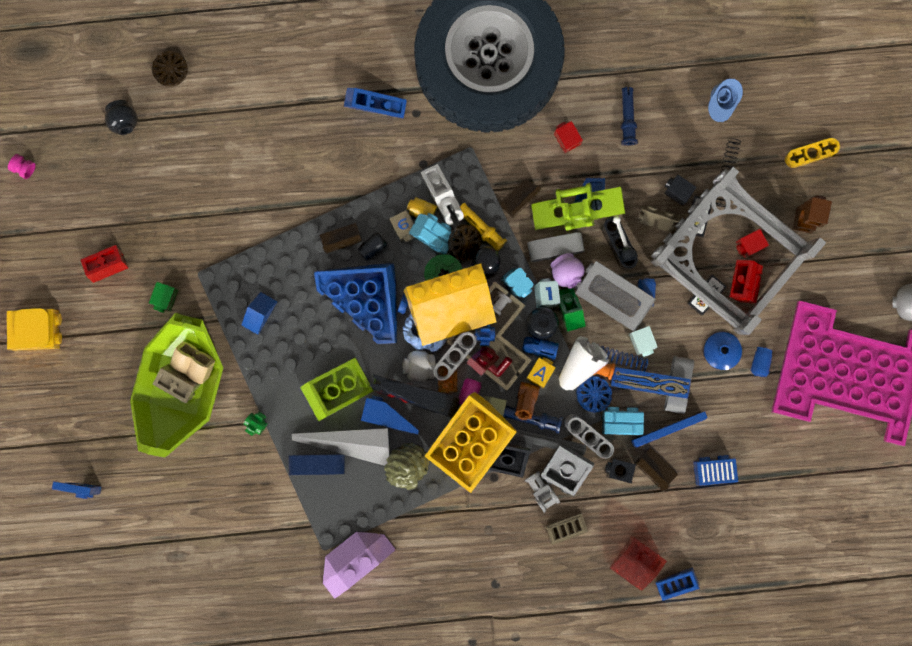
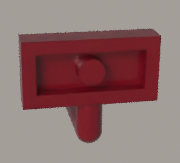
[467,346,512,377]

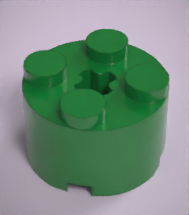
[424,254,462,281]

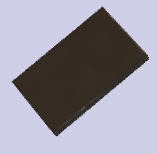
[500,178,541,219]
[320,223,362,254]
[634,447,678,492]

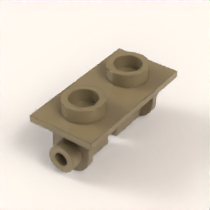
[637,205,679,232]

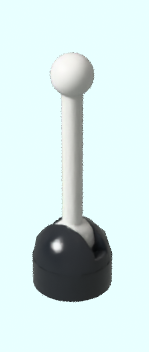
[613,216,638,262]

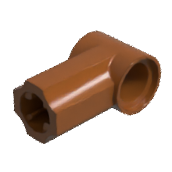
[515,382,540,420]

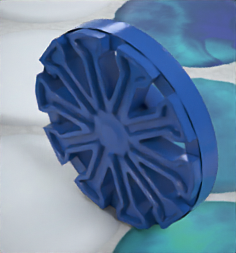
[577,376,612,413]

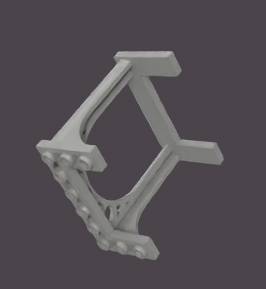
[651,167,826,335]

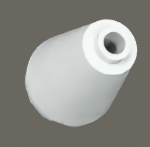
[558,336,609,390]

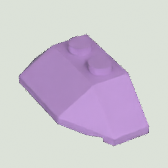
[323,532,396,599]

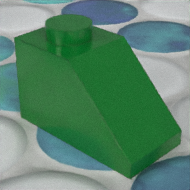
[558,288,586,332]

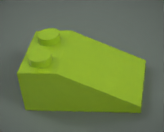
[300,358,373,421]

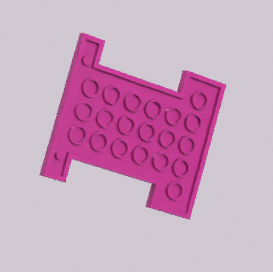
[771,301,912,446]

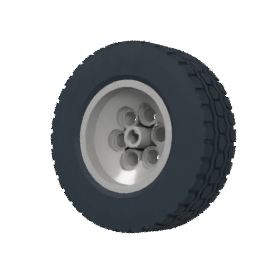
[414,0,565,133]

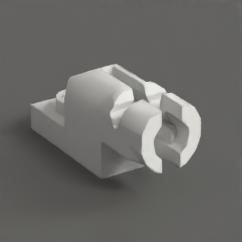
[421,164,464,225]

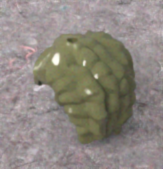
[384,442,430,490]

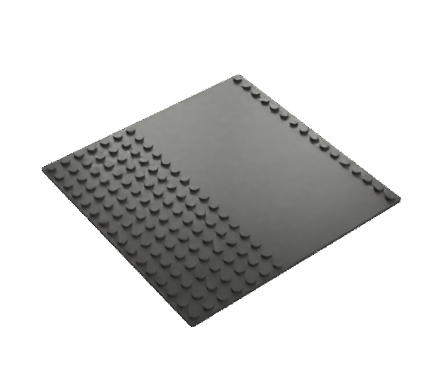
[198,147,601,550]

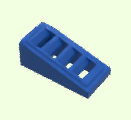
[655,567,700,601]

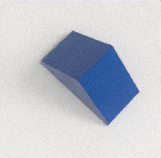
[241,292,277,335]

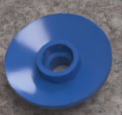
[704,332,742,370]

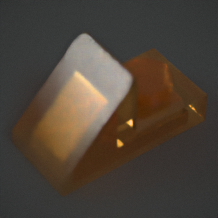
[438,361,458,393]

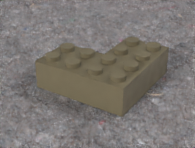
[446,282,531,391]

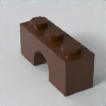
[792,195,832,234]

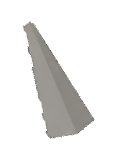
[292,428,390,466]

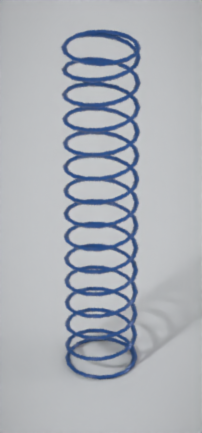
[588,341,648,372]

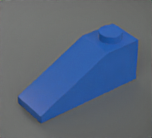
[344,88,407,118]
[361,395,419,434]

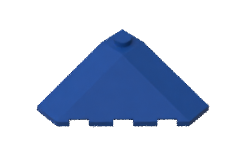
[314,263,397,344]

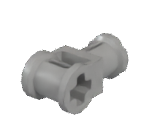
[525,471,560,513]

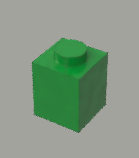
[149,282,179,313]

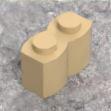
[170,341,215,384]

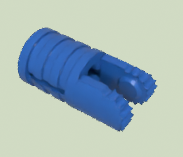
[522,336,559,360]

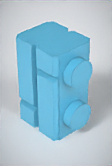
[409,213,455,254]
[500,268,534,298]
[602,407,644,435]

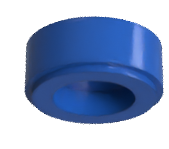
[397,294,408,314]

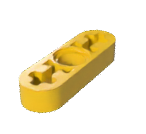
[785,138,840,168]

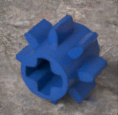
[475,325,495,346]

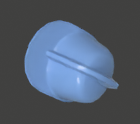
[708,79,743,122]

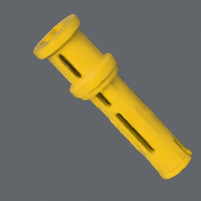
[460,203,507,251]

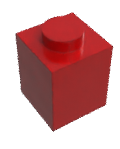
[554,121,583,154]
[736,229,769,258]

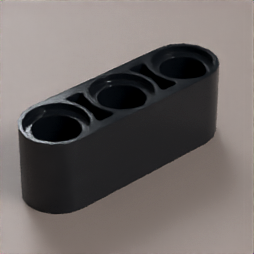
[602,217,638,271]

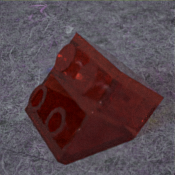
[610,536,667,591]

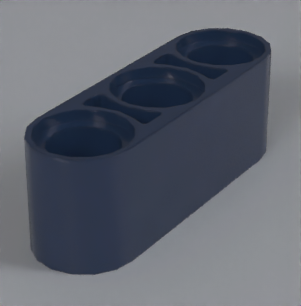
[288,455,345,475]

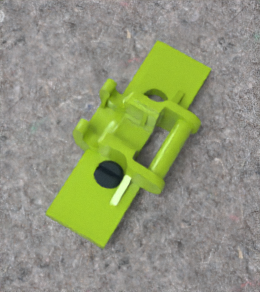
[531,183,625,231]

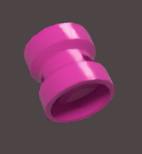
[8,154,36,179]

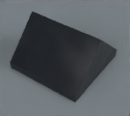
[489,444,531,478]

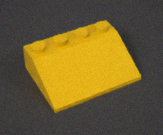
[404,264,496,346]
[425,392,517,493]

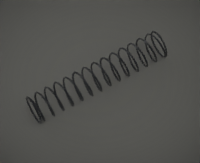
[716,138,741,207]

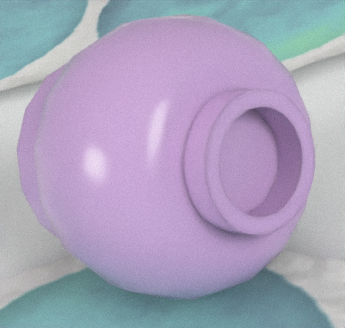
[551,253,584,288]

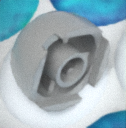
[893,283,912,321]

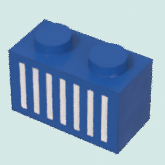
[693,455,738,486]

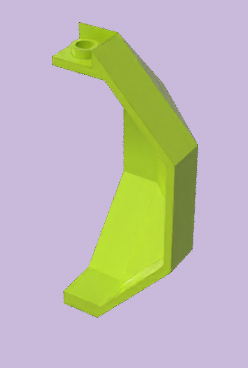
[130,313,223,458]

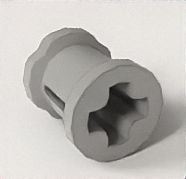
[492,291,512,316]

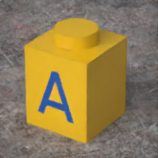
[526,357,556,389]

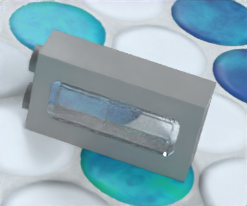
[575,261,656,331]

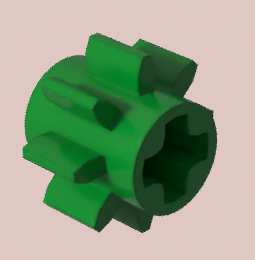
[244,412,268,436]

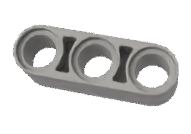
[527,232,585,262]
[433,332,477,380]
[664,356,694,414]
[564,414,614,459]

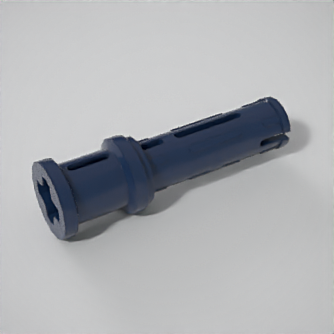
[620,87,638,146]
[503,405,563,434]

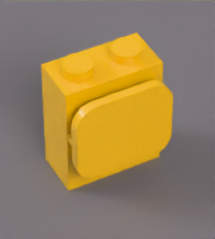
[7,309,62,351]

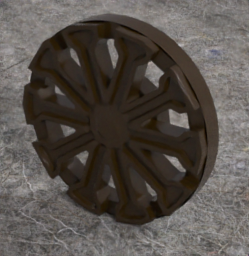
[152,51,188,87]
[448,224,482,261]

